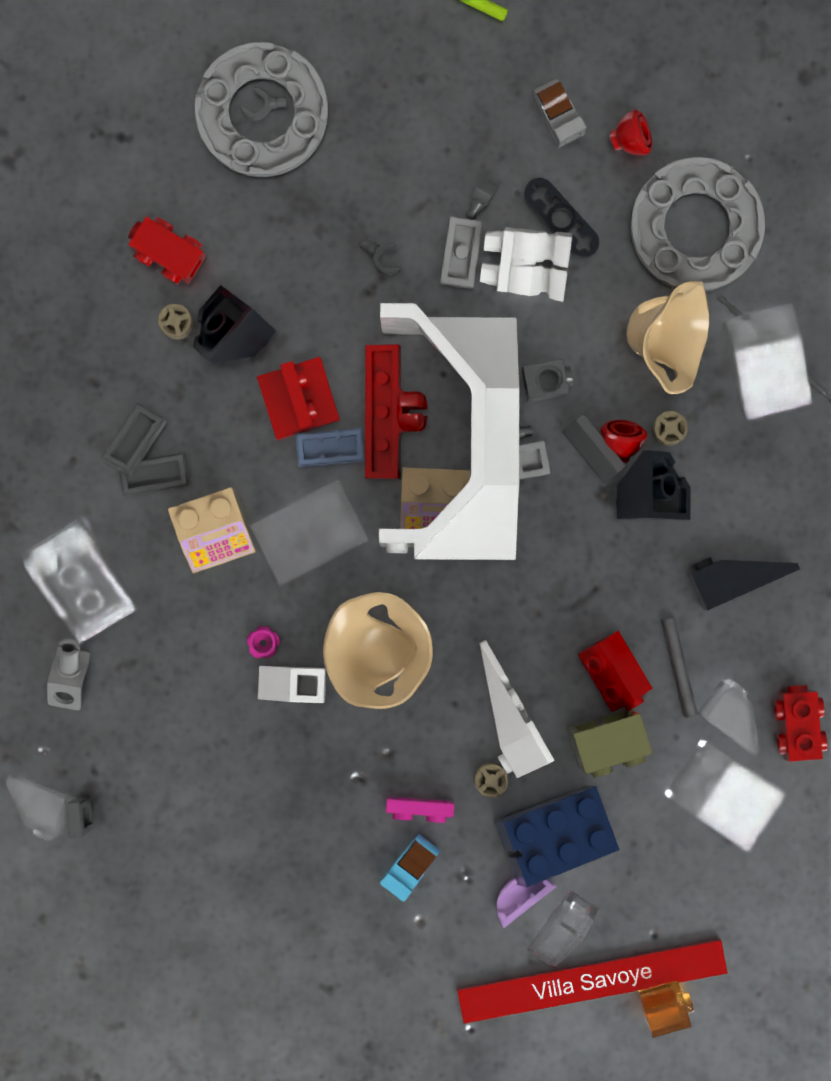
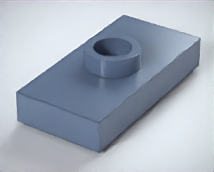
[295,428,365,468]

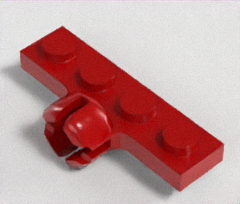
[365,344,428,479]

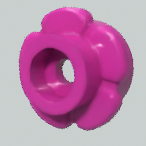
[247,626,280,659]

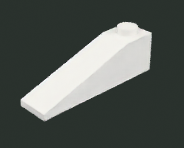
[479,640,555,778]

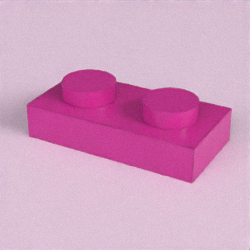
[386,796,454,823]

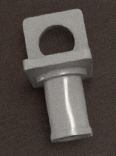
[47,639,90,710]

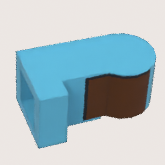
[380,834,440,902]

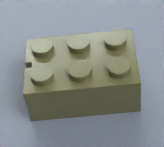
[566,710,653,778]

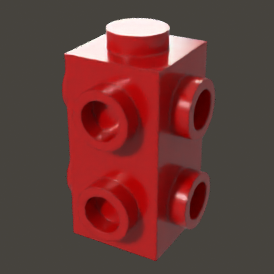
[128,216,206,285]
[578,630,652,712]
[774,685,827,762]

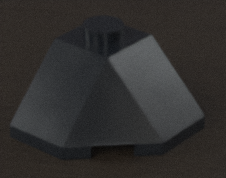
[193,285,276,364]
[616,450,691,520]

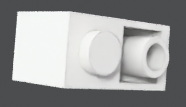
[258,666,326,703]

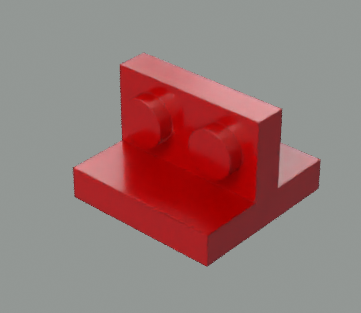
[256,357,340,441]

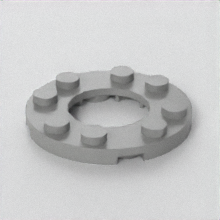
[194,42,328,177]
[630,157,765,292]

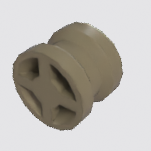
[158,303,194,340]
[652,411,688,446]
[474,762,508,798]

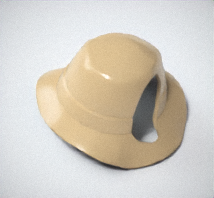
[627,281,709,394]
[323,592,433,709]

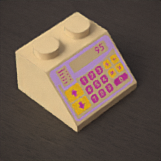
[400,467,470,529]
[168,487,256,573]

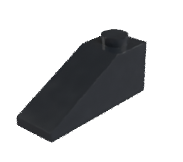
[687,557,800,610]

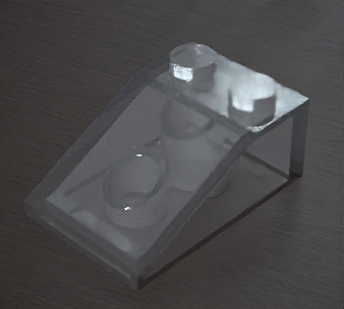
[722,303,812,420]
[250,480,369,586]
[23,518,137,644]
[664,739,785,851]

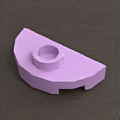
[496,878,557,928]

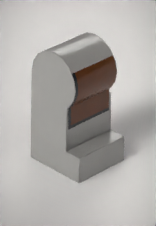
[532,78,587,148]

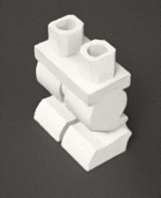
[480,227,573,302]

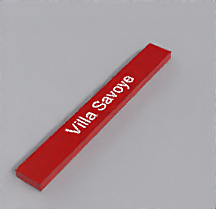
[457,939,728,1024]

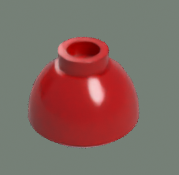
[610,109,653,156]
[601,420,647,463]

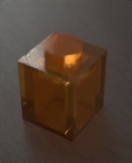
[639,980,694,1038]

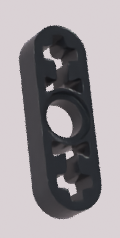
[524,178,599,259]

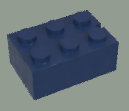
[494,786,620,887]

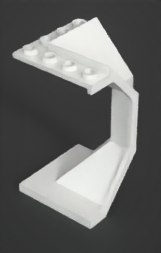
[379,303,519,560]

